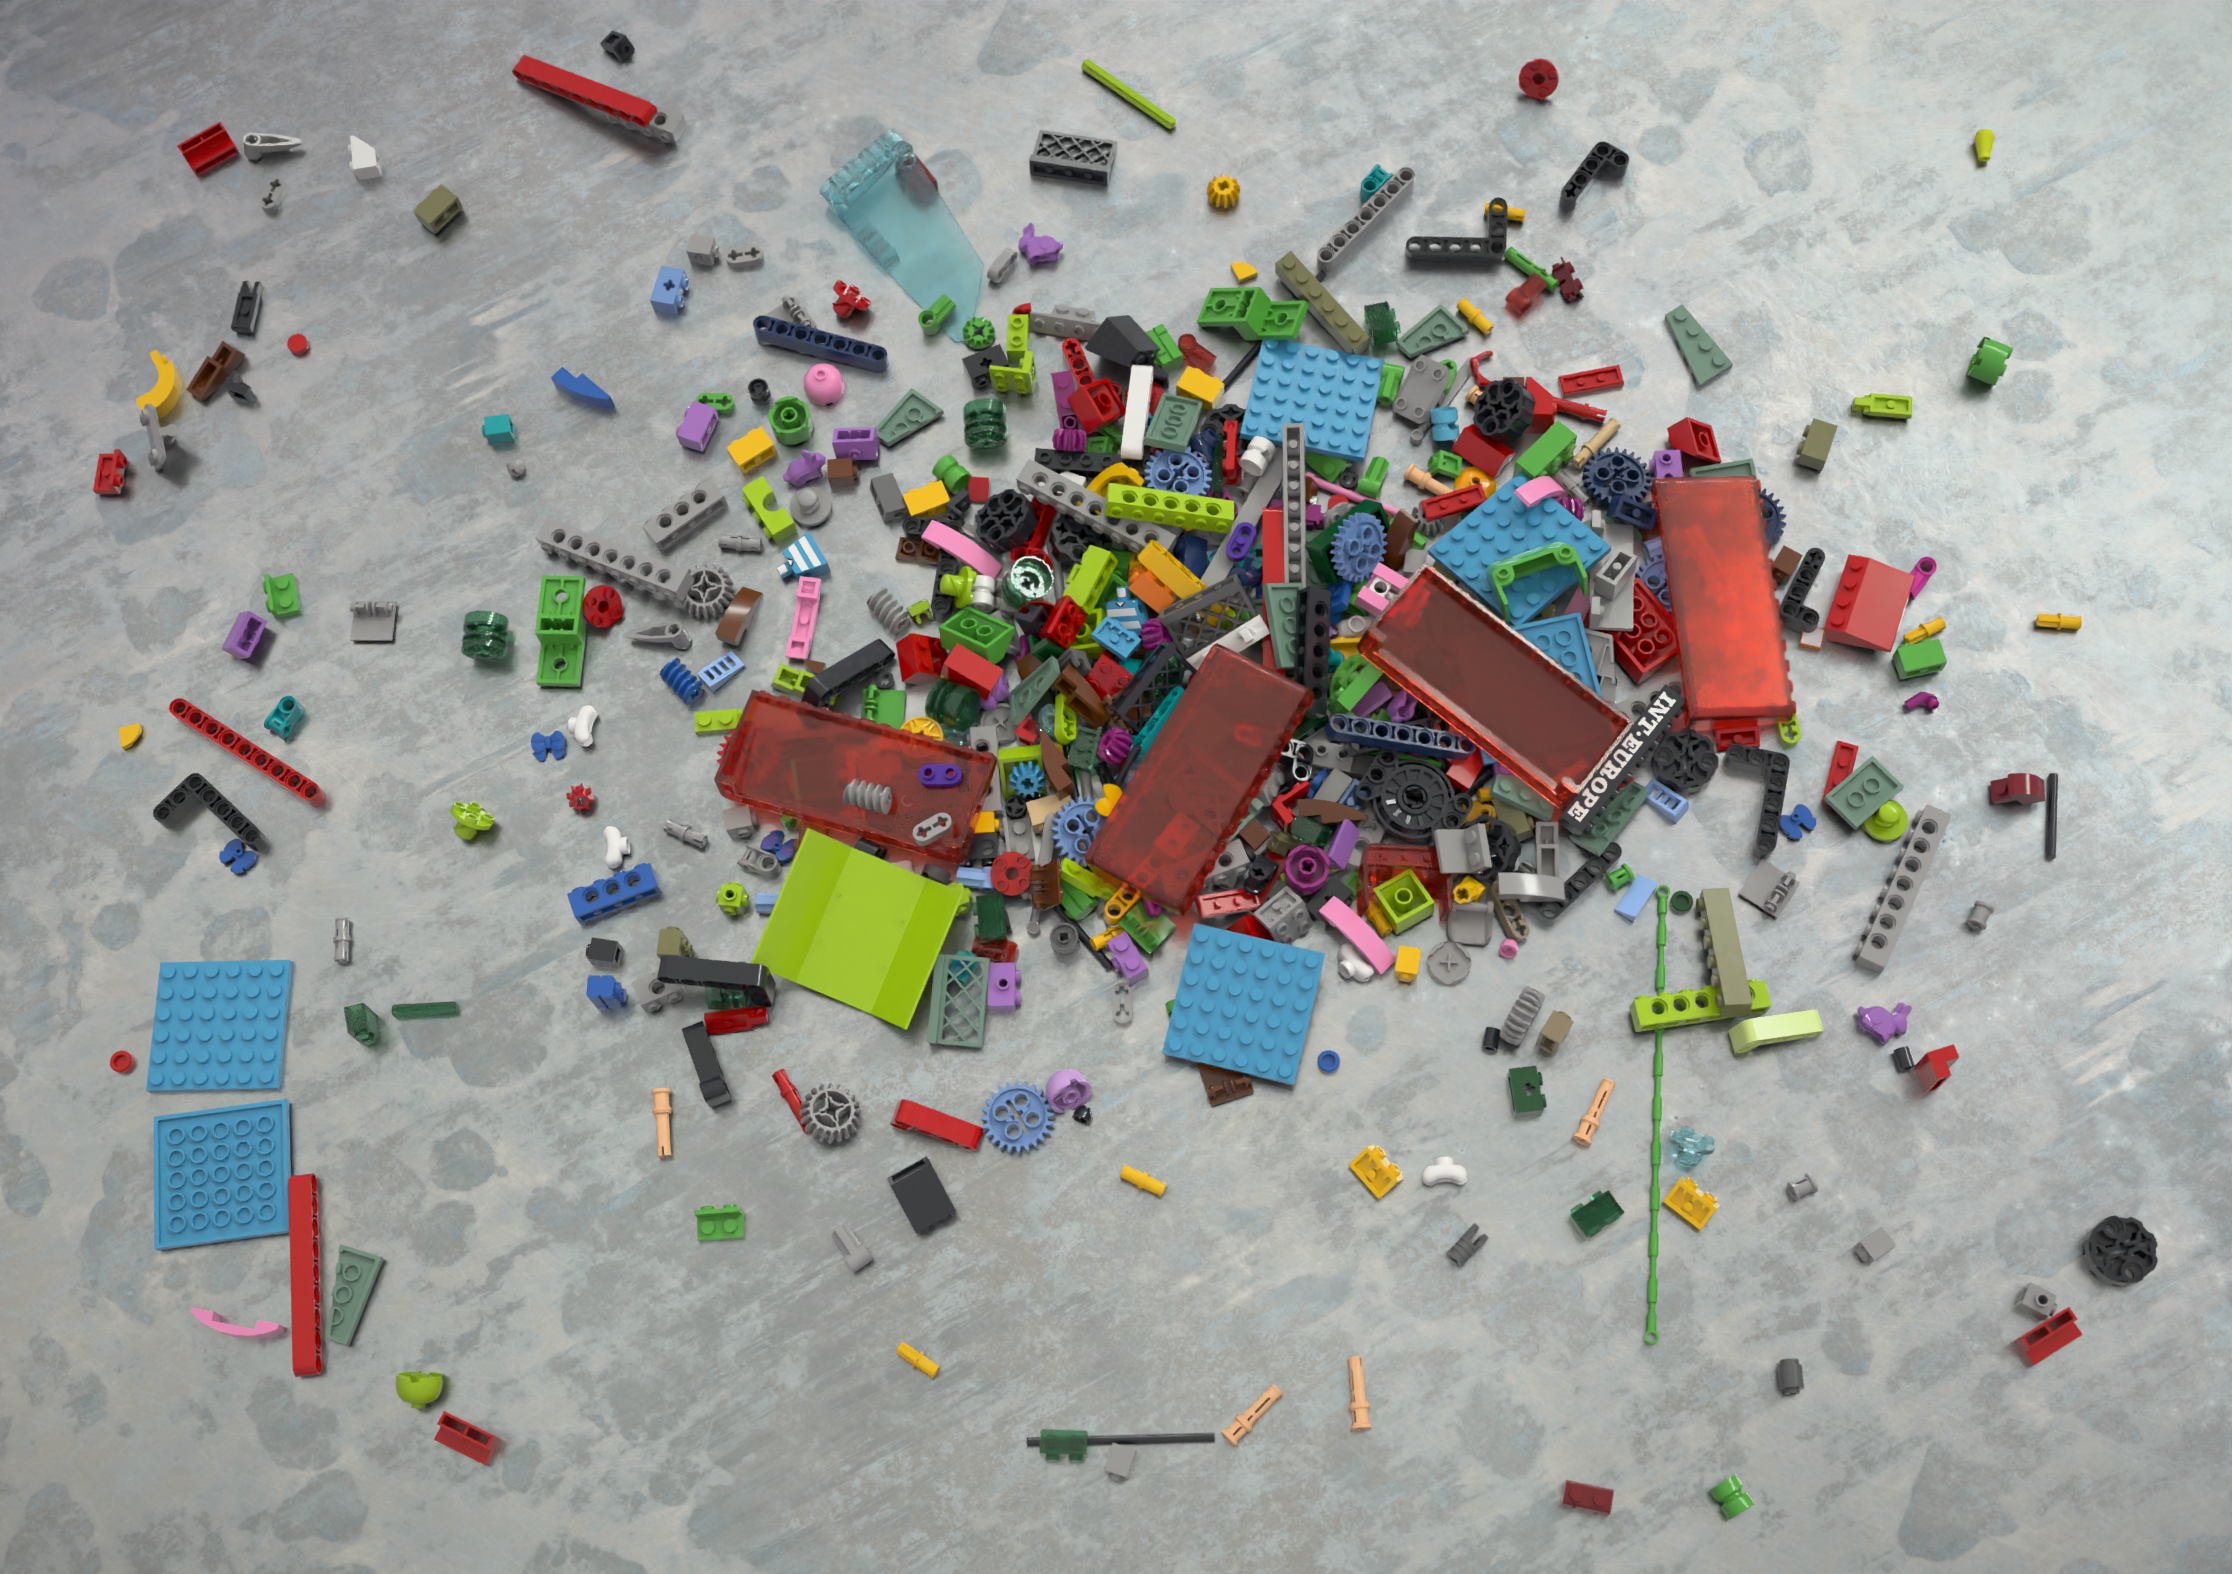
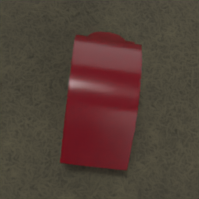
[1990,773,2045,805]

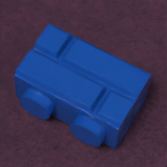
[586,975,627,1009]

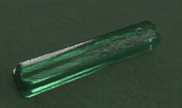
[1211,434,1223,493]
[391,1001,458,1017]

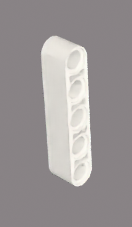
[1121,365,1154,460]

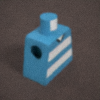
[776,532,830,582]
[1107,586,1149,635]

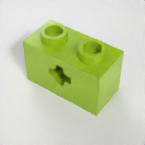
[1006,315,1030,363]

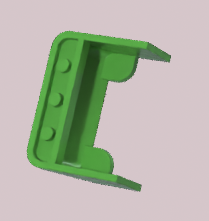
[1486,541,1588,622]

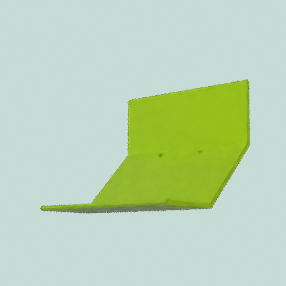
[750,828,964,1030]

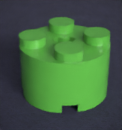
[1967,336,2013,386]
[768,396,813,445]

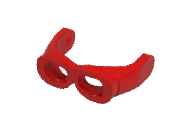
[1469,351,1502,387]

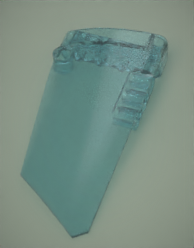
[819,129,984,343]

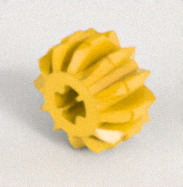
[1207,173,1241,209]

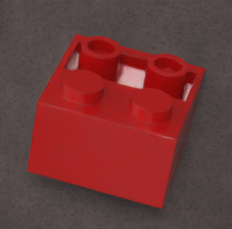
[1039,595,1087,650]
[896,633,947,685]

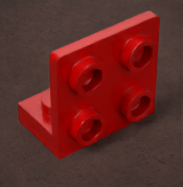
[1085,649,1134,701]
[1271,780,1310,835]

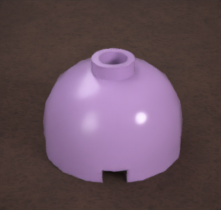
[1045,1068,1092,1113]

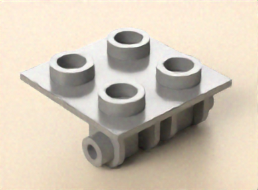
[765,295,817,348]
[350,601,397,641]
[1739,859,1800,918]

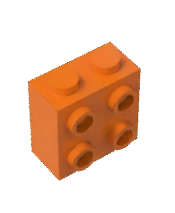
[1128,563,1175,614]

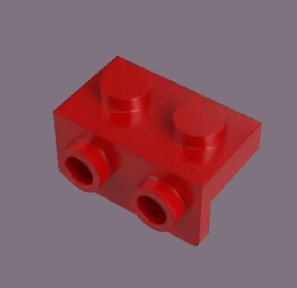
[93,449,127,494]

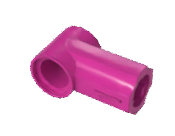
[1909,556,1937,600]

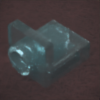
[943,716,978,746]

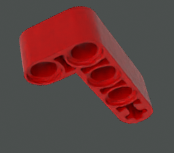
[1062,338,1123,401]
[1010,496,1056,576]
[890,1099,984,1151]

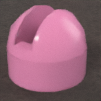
[1499,939,1518,958]

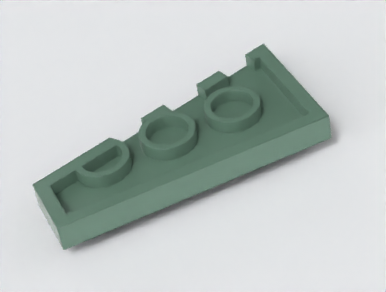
[1665,304,1733,388]
[1569,781,1649,856]
[325,1244,384,1346]

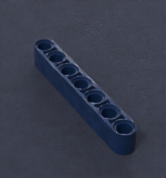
[753,315,889,372]
[1324,714,1477,760]

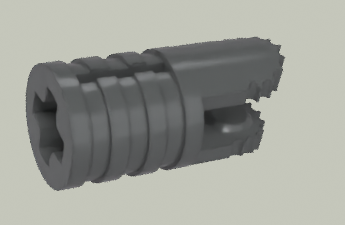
[1446,1223,1489,1267]

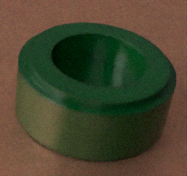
[1670,891,1693,914]

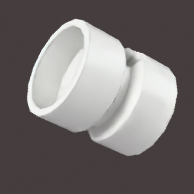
[1239,436,1276,476]
[966,575,995,613]

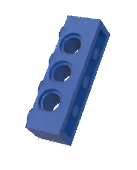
[567,863,662,924]

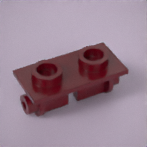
[1552,257,1584,301]

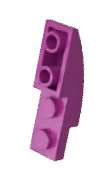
[1051,370,1084,451]

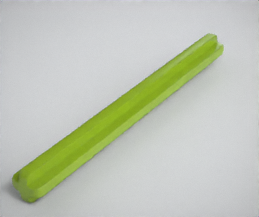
[1081,59,1177,129]

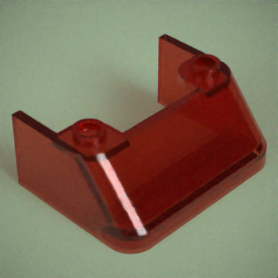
[1356,843,1453,921]

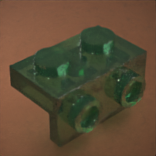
[1067,725,1103,773]
[1040,1429,1089,1462]

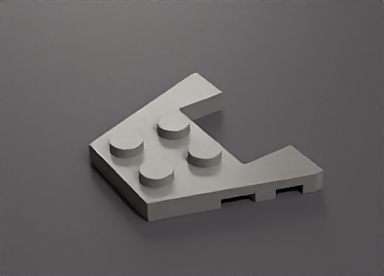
[1584,628,1617,704]

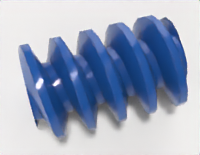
[660,658,704,705]

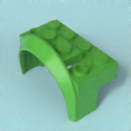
[1328,637,1418,733]

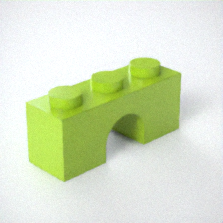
[741,476,797,544]

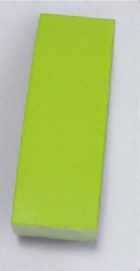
[771,663,837,706]

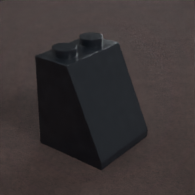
[1084,315,1160,367]
[887,1156,956,1234]

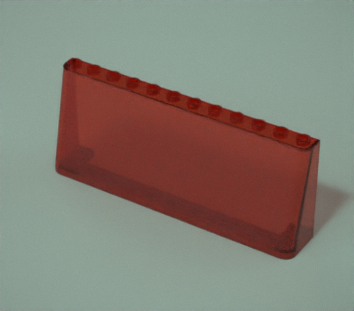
[1650,475,1796,731]
[1357,562,1634,809]
[1085,643,1315,916]
[714,690,997,865]

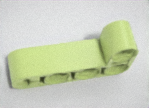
[1728,1010,1824,1053]

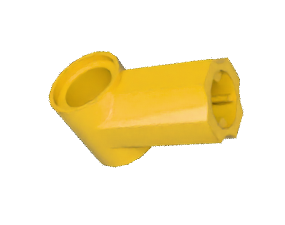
[1453,875,1487,904]

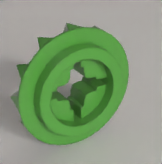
[962,317,995,349]

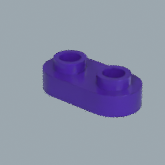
[1226,522,1256,562]
[918,764,963,788]

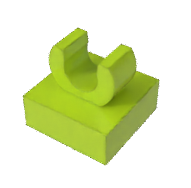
[906,598,932,624]

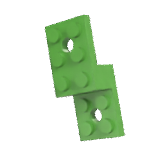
[1197,287,1309,340]
[535,575,587,687]

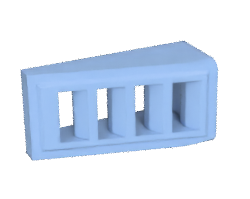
[697,651,745,693]
[1645,779,1689,823]

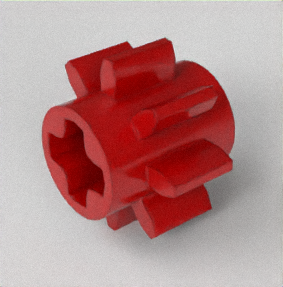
[566,783,594,812]

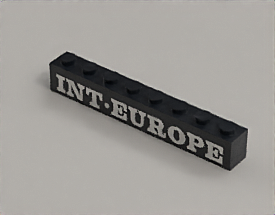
[1557,684,1686,837]

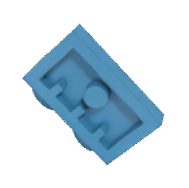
[1091,616,1141,662]

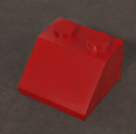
[1524,377,1557,434]
[1067,378,1126,434]

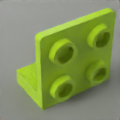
[989,351,1037,394]

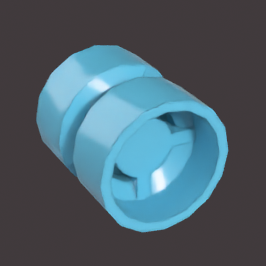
[1430,407,1460,441]

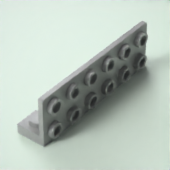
[1589,510,1634,631]

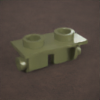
[1268,830,1310,856]

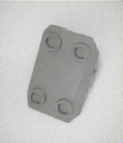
[1393,355,1450,424]
[140,404,178,470]
[1447,878,1494,945]

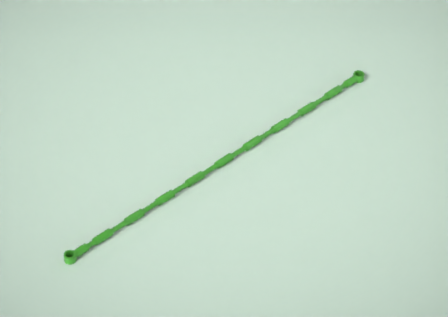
[1644,885,1670,1345]

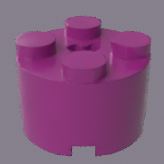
[1284,845,1330,895]

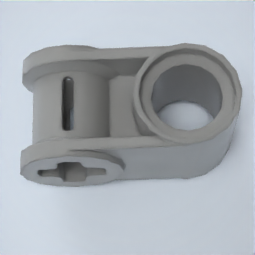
[737,844,782,879]

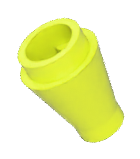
[1974,129,1995,161]

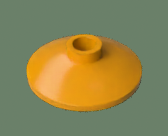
[1454,466,1496,499]

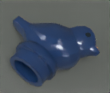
[1187,428,1220,463]

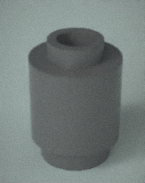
[1778,1359,1804,1395]

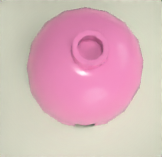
[804,363,845,406]

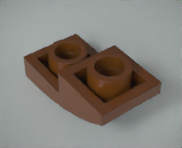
[895,537,940,564]

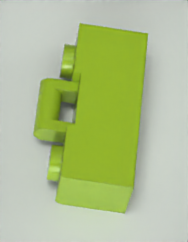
[1063,545,1118,616]

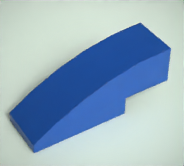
[551,367,615,409]

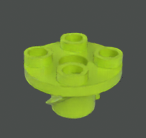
[940,566,977,609]
[1862,799,1908,843]
[450,801,495,840]

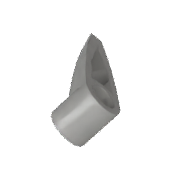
[243,133,301,160]
[627,621,691,649]

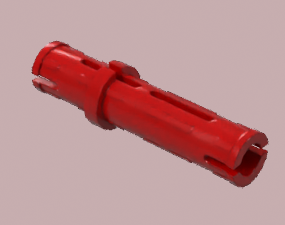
[1553,396,1607,423]
[772,1069,812,1133]

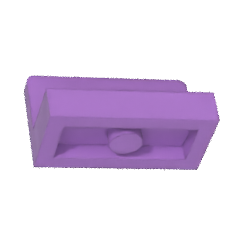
[1351,681,1394,718]
[1326,819,1360,870]

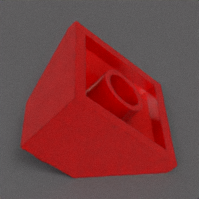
[1667,417,1722,464]

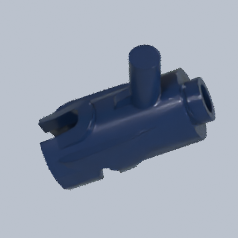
[1228,553,1263,589]

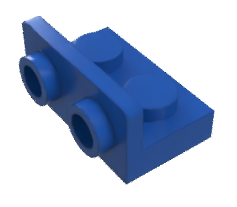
[1327,579,1353,625]

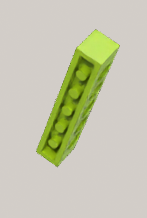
[1104,483,1234,534]
[1629,979,1772,1032]

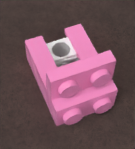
[1355,562,1430,634]

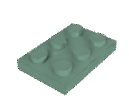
[1824,756,1904,830]

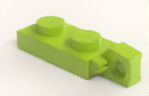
[1852,393,1912,419]
[695,709,754,735]
[1060,857,1117,902]

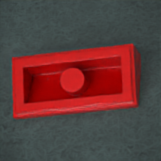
[1712,723,1760,751]

